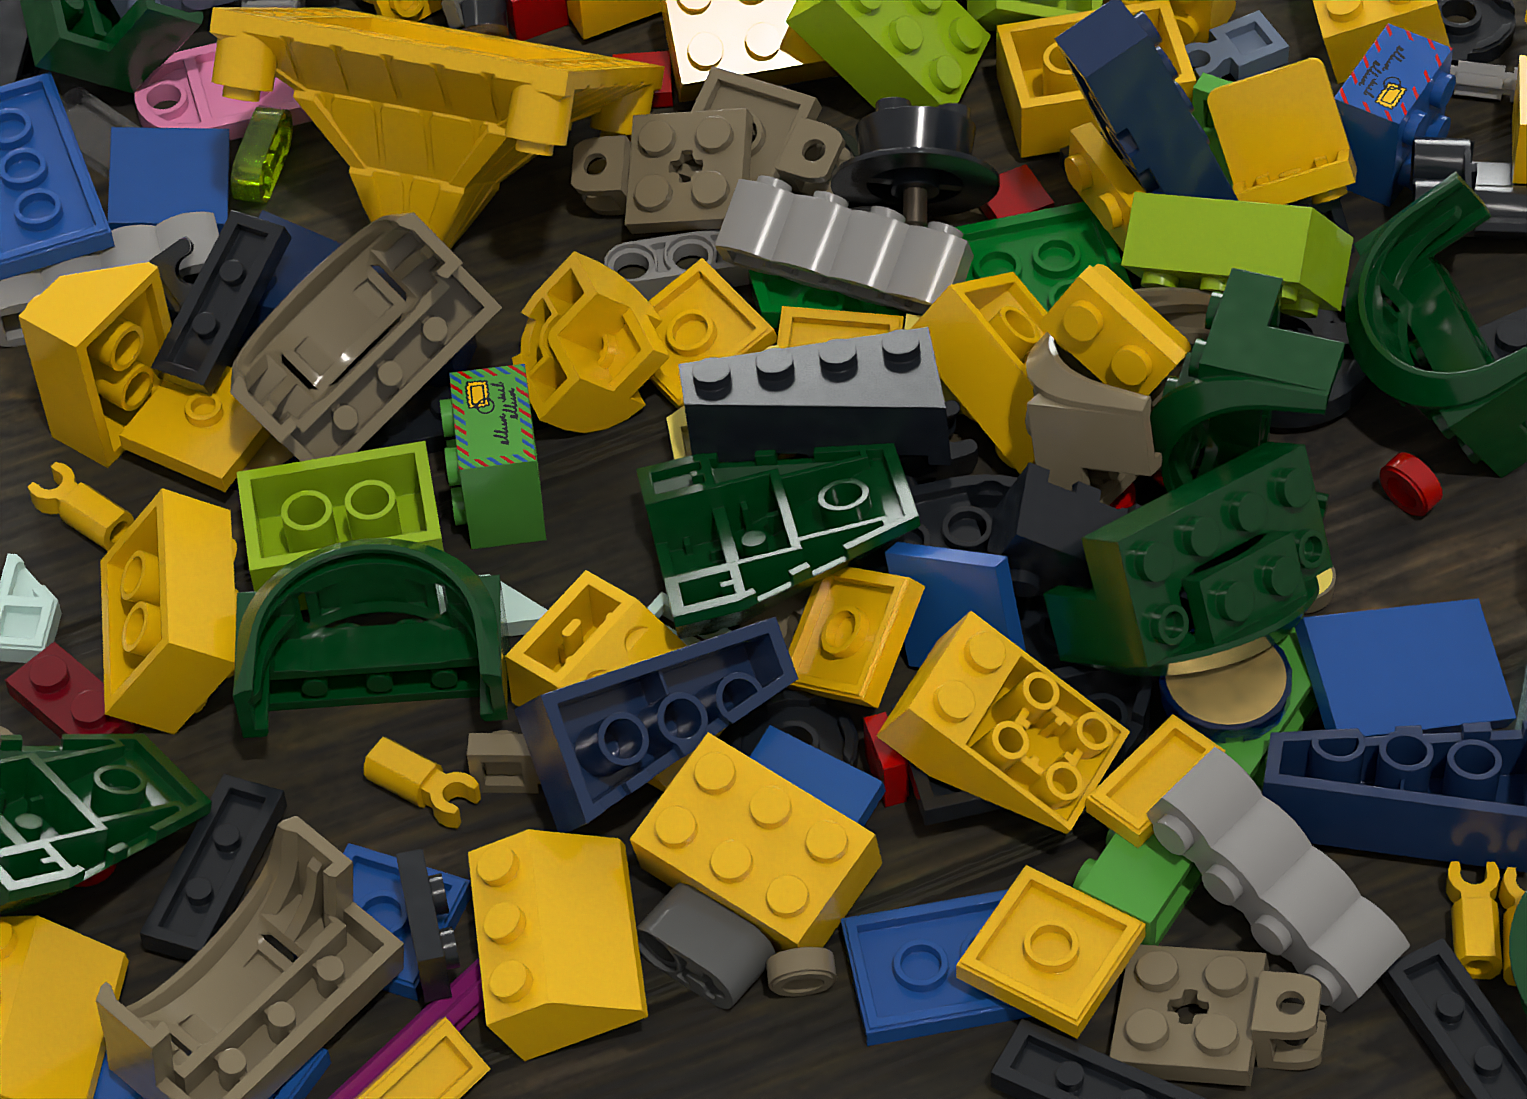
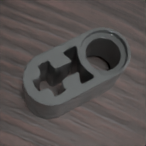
[636,883,775,1009]

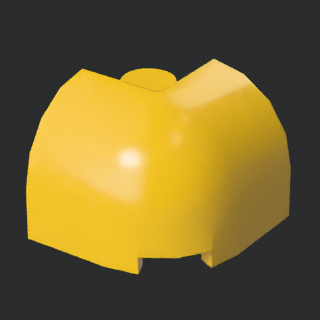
[512,251,670,433]

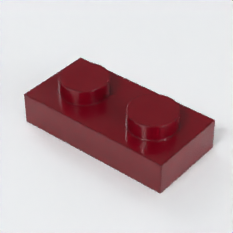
[5,642,142,739]

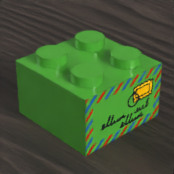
[440,364,547,549]

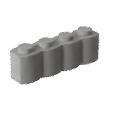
[715,175,974,316]
[0,212,219,347]
[1146,747,1410,1012]

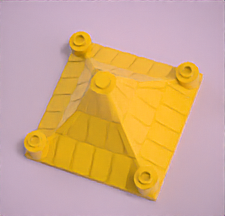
[209,7,665,249]

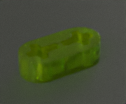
[231,105,293,204]

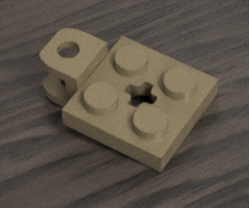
[676,66,854,197]
[571,108,753,234]
[1109,944,1327,1086]

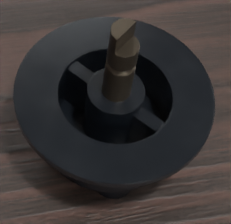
[831,97,1000,227]

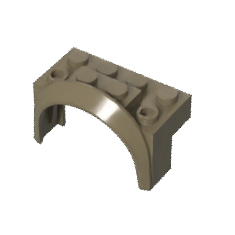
[230,212,502,461]
[1025,287,1213,505]
[96,816,404,1099]

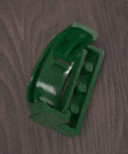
[20,0,204,93]
[1345,171,1527,478]
[1150,268,1345,521]
[1043,441,1333,676]
[233,538,511,738]

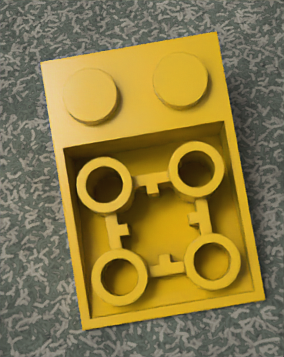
[505,570,728,792]
[876,611,1130,834]

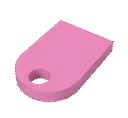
[134,43,312,140]

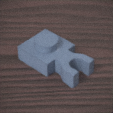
[1185,10,1289,81]

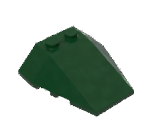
[636,443,921,639]
[0,734,212,915]

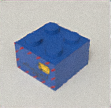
[1334,23,1456,207]

